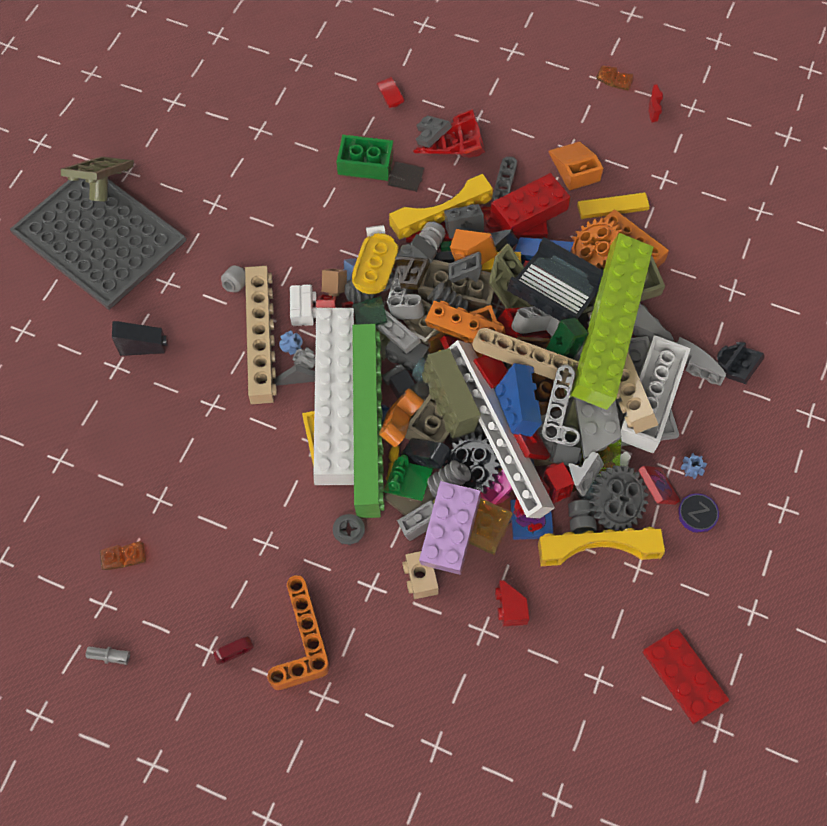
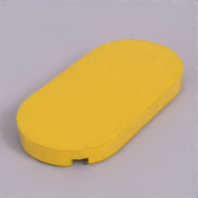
[352,233,398,294]

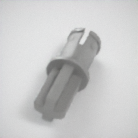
[86,647,130,665]

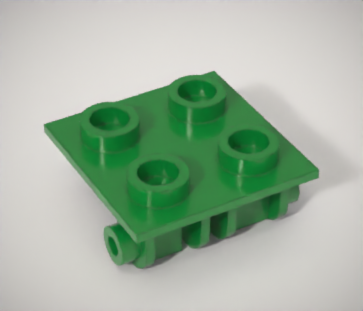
[384,455,433,501]

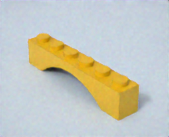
[389,174,493,240]
[538,527,665,566]

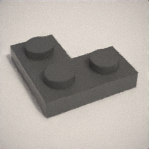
[416,115,452,148]

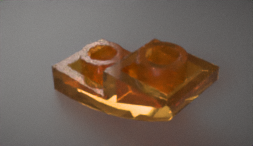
[596,66,634,91]
[99,541,146,570]

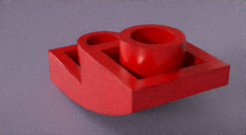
[376,77,404,108]
[648,84,663,123]

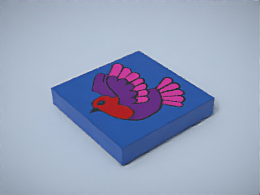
[510,500,553,540]

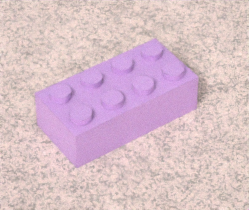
[419,481,481,575]

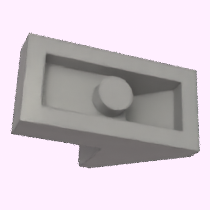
[568,451,604,496]

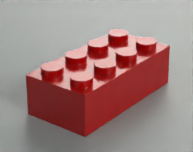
[490,173,571,236]

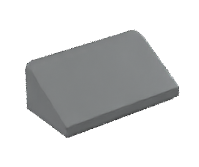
[397,500,434,541]

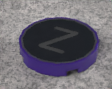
[678,493,719,533]

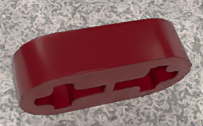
[213,636,254,664]

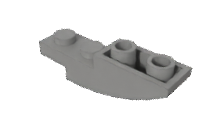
[659,335,726,386]

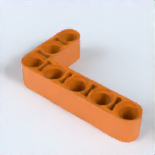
[267,575,329,690]

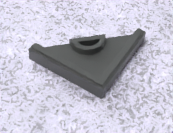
[274,365,315,386]

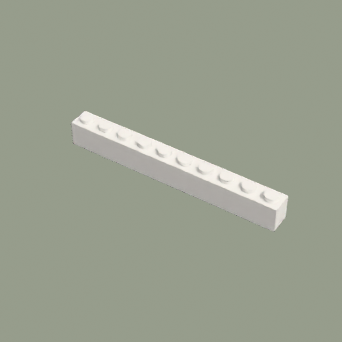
[449,340,555,519]

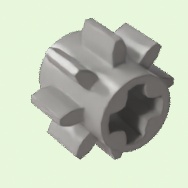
[293,347,315,370]

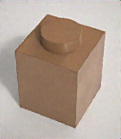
[322,268,347,296]

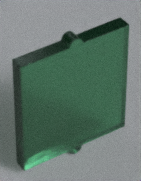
[352,296,388,326]

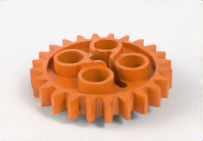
[572,218,625,269]

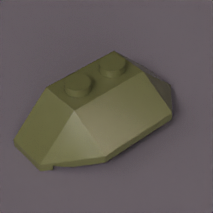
[489,244,538,309]

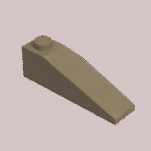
[405,394,449,443]

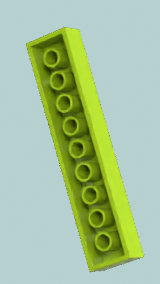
[570,233,653,410]

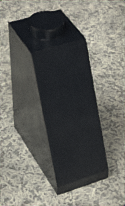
[112,321,168,356]

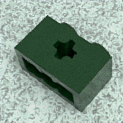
[546,318,589,360]

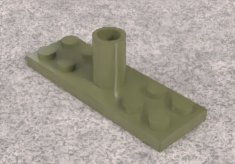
[61,156,134,201]

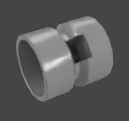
[419,222,445,250]

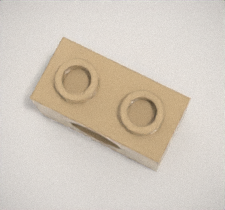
[402,551,438,599]

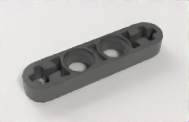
[492,156,517,202]

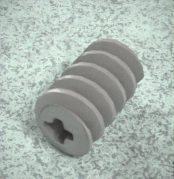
[427,460,471,498]

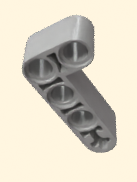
[387,269,425,319]

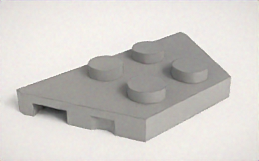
[574,397,622,460]

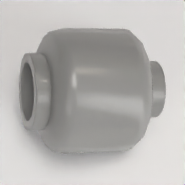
[221,265,246,292]

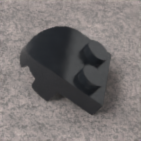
[717,342,764,384]

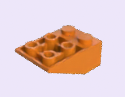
[549,141,603,191]

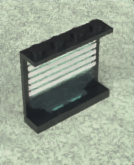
[507,237,604,321]

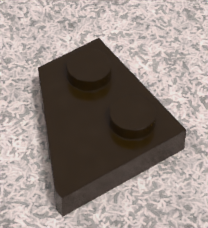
[395,256,430,290]

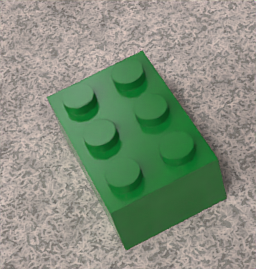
[336,135,394,181]

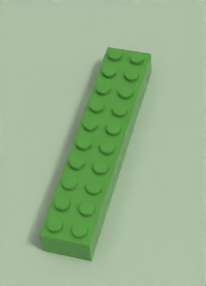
[352,324,384,518]

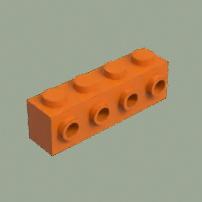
[604,209,669,268]
[425,300,506,343]

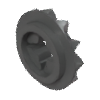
[333,514,365,546]

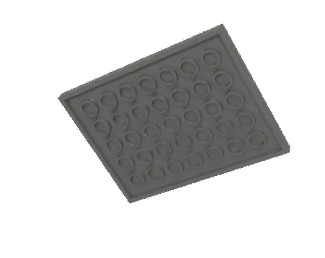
[10,178,186,310]

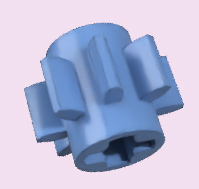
[279,330,303,355]
[681,453,707,479]

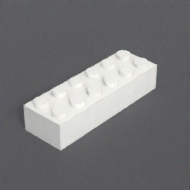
[619,335,691,453]

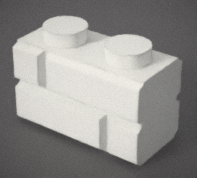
[290,285,317,326]

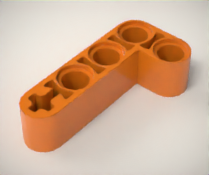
[379,388,424,448]

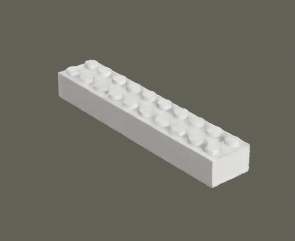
[314,308,354,485]

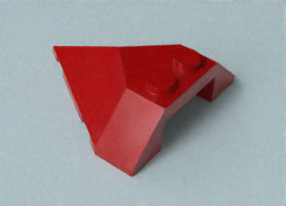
[413,109,485,158]

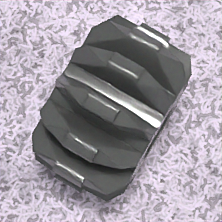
[344,280,375,304]

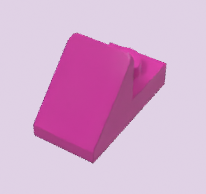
[480,470,513,509]

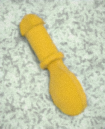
[386,446,399,481]

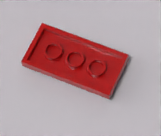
[642,628,729,725]

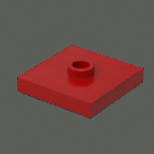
[513,430,551,460]

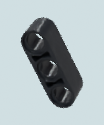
[400,438,452,469]

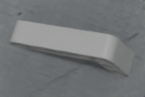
[511,306,585,361]

